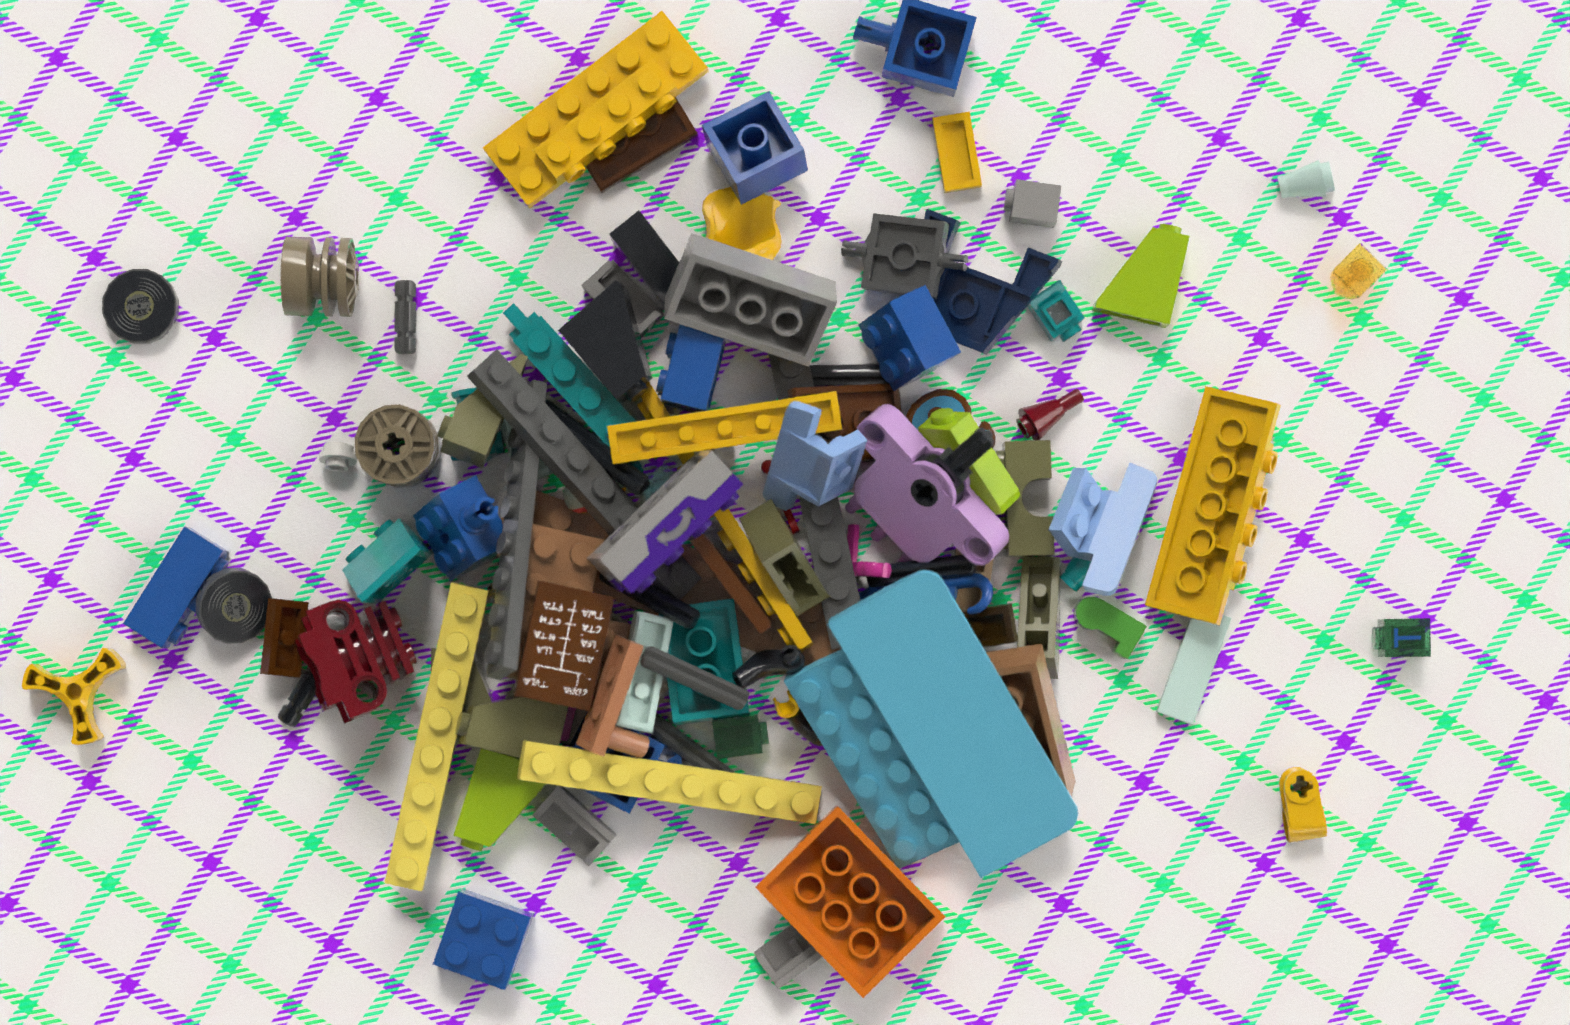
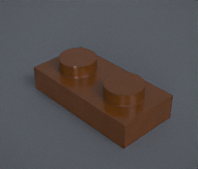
[260,598,309,678]

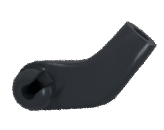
[732,645,805,689]

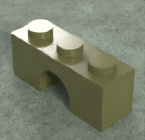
[996,440,1055,557]

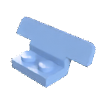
[763,401,867,511]
[1049,462,1157,596]

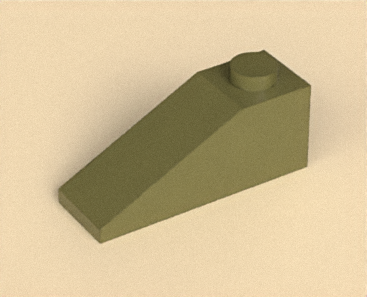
[437,354,528,469]
[1017,557,1061,679]

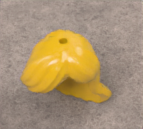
[702,187,782,260]

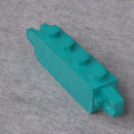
[503,303,659,472]

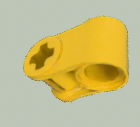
[1279,767,1327,843]

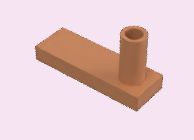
[576,635,649,758]

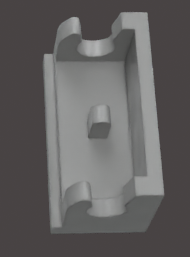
[581,260,664,338]
[532,786,617,866]
[754,925,822,989]

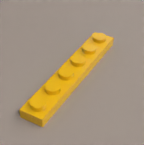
[607,391,842,464]

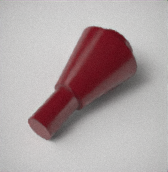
[1016,388,1084,440]

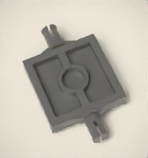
[841,213,968,299]

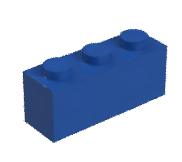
[123,526,229,648]

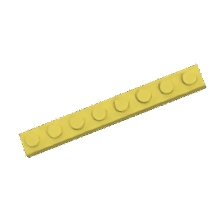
[384,582,490,891]
[517,740,822,824]

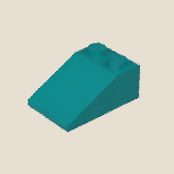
[342,519,434,604]
[658,598,750,726]

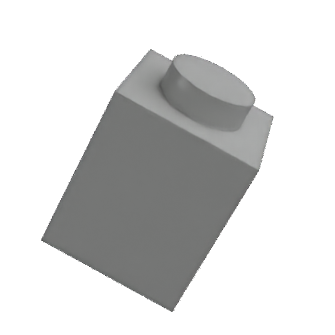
[1003,179,1062,228]

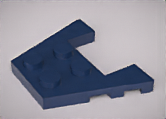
[924,209,1062,355]

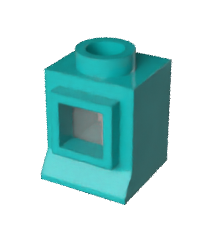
[1027,280,1085,342]

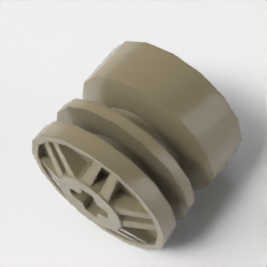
[280,237,359,317]
[354,404,441,488]

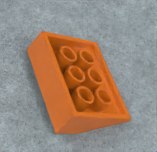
[755,805,946,998]

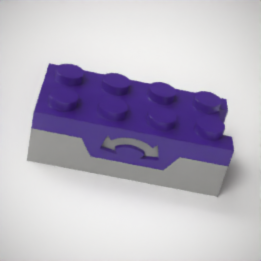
[587,450,744,593]

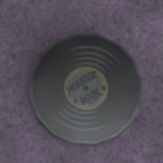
[102,269,179,344]
[195,567,272,644]

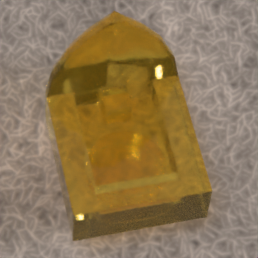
[1330,243,1388,300]

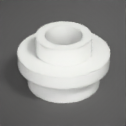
[318,442,357,472]

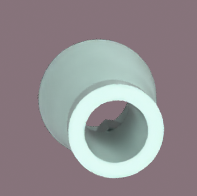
[1277,160,1335,199]

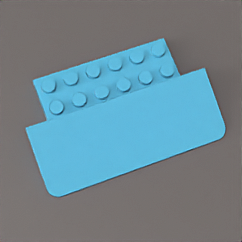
[784,570,1078,878]

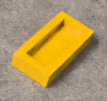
[932,111,982,194]

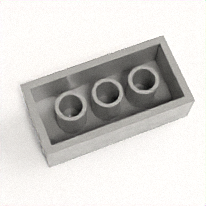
[664,233,837,367]

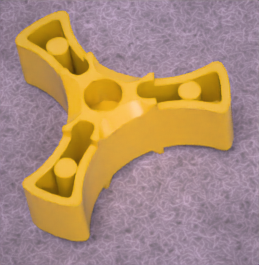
[22,648,126,745]

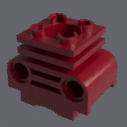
[294,600,417,724]

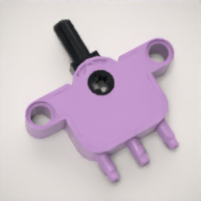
[845,404,1009,565]

